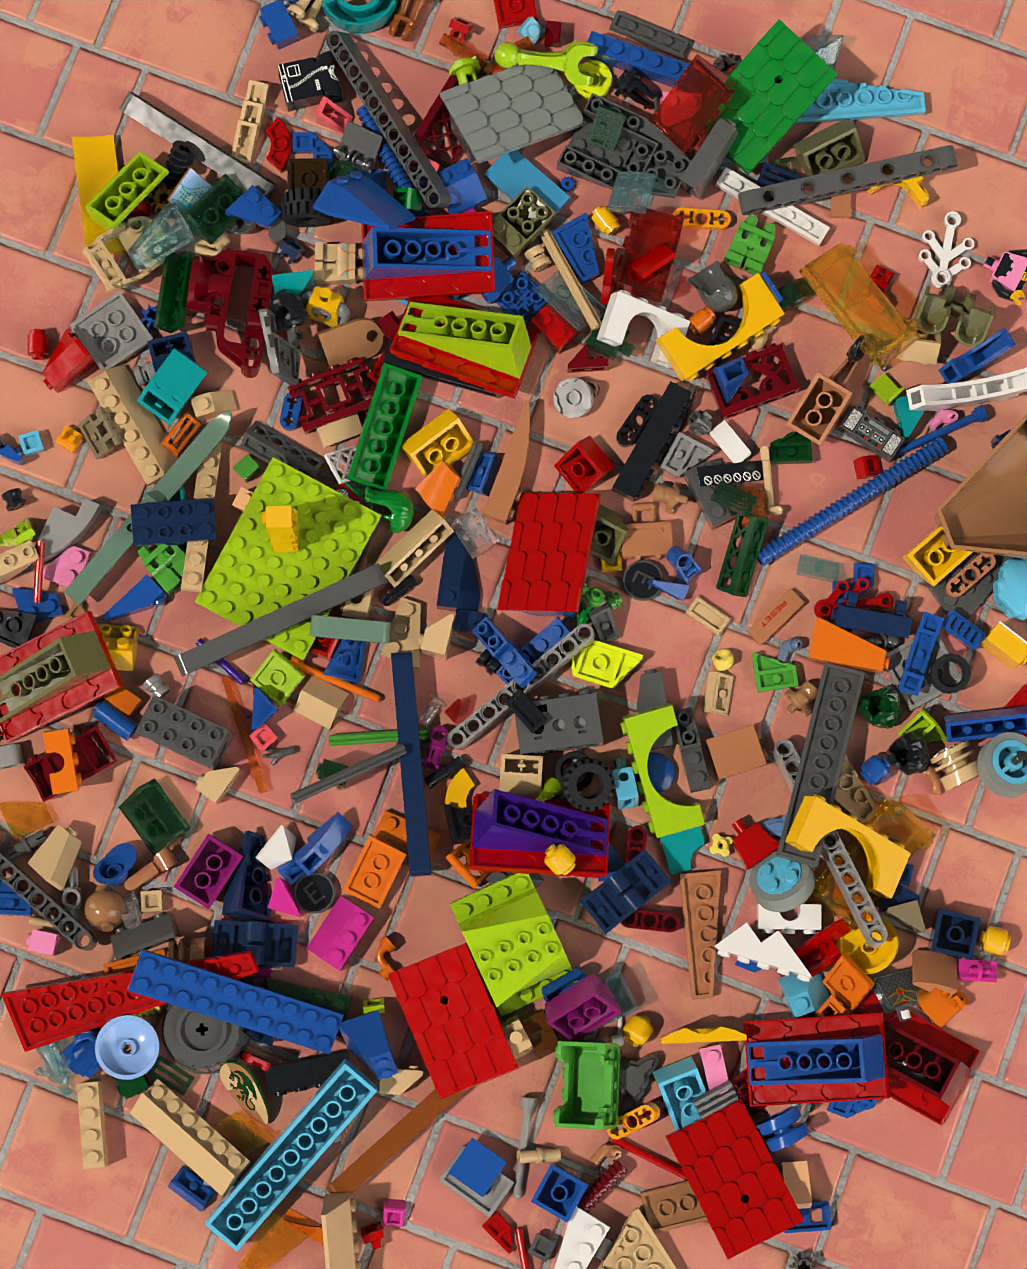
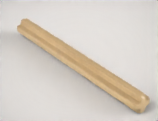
[539,229,602,330]

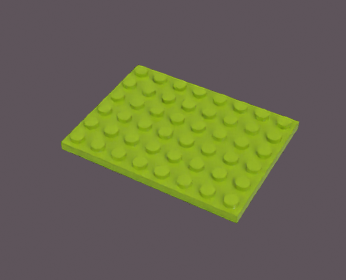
[195,457,382,661]

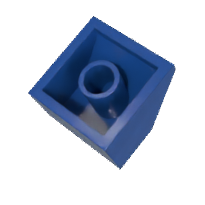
[437,158,488,214]
[531,1163,588,1223]

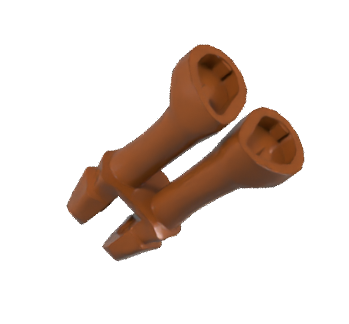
[389,0,435,42]

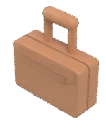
[619,502,673,561]

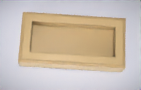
[685,596,731,636]

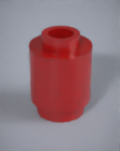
[27,329,48,360]

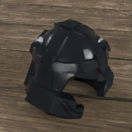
[268,289,310,330]
[887,732,930,775]

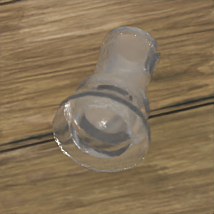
[418,694,448,727]

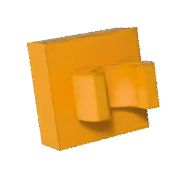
[55,425,84,454]

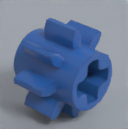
[141,304,159,330]

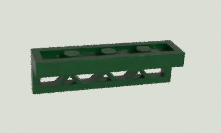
[154,251,195,334]
[716,510,769,597]

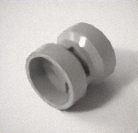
[133,361,156,387]
[142,673,171,698]

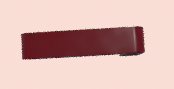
[620,826,680,933]

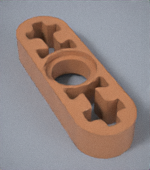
[945,553,996,598]

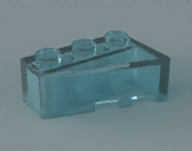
[127,203,194,269]

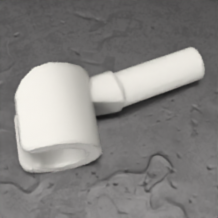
[611,1017,625,1046]

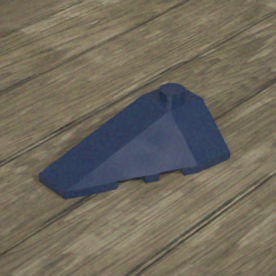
[222,830,271,921]

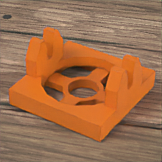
[446,842,492,889]

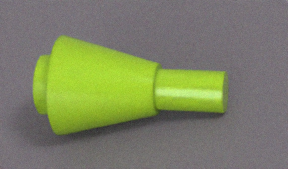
[536,777,562,802]

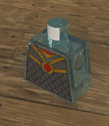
[872,969,918,1022]

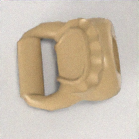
[194,230,230,258]

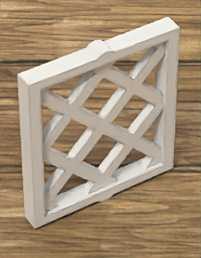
[324,445,356,484]

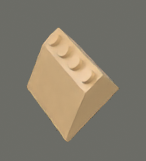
[321,1192,361,1269]

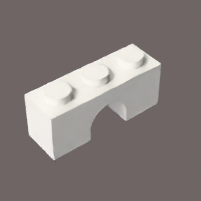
[757,904,821,934]

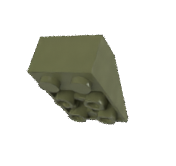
[492,186,556,261]

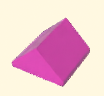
[268,877,303,917]

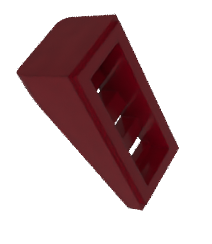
[730,1069,766,1116]

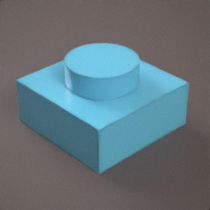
[517,17,545,45]
[18,430,45,456]

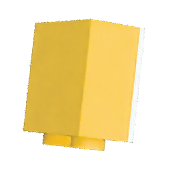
[980,621,1027,669]

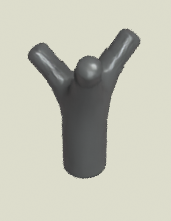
[263,746,295,765]

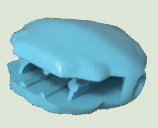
[992,558,1027,620]

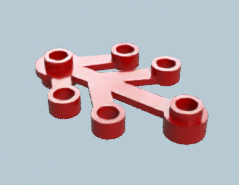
[814,577,893,633]

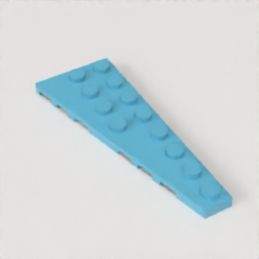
[795,78,926,124]

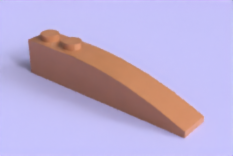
[483,400,530,525]

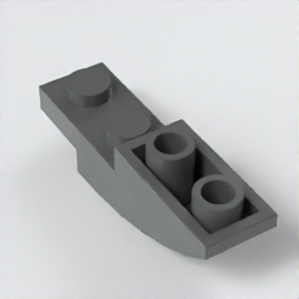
[674,707,711,793]

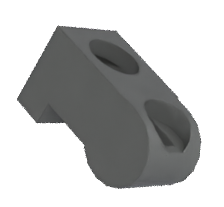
[268,204,287,245]

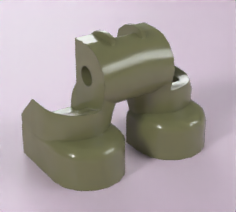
[916,286,995,347]

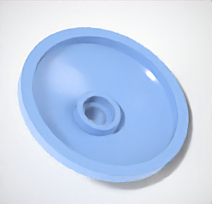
[95,1015,159,1080]

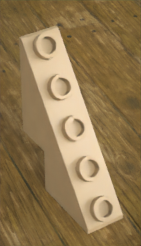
[0,540,40,583]

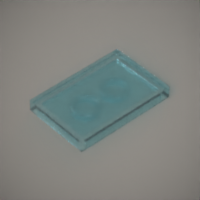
[536,270,606,332]

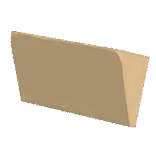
[703,672,734,716]

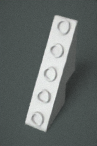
[715,923,814,982]

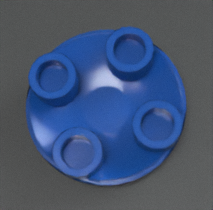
[634,753,675,793]

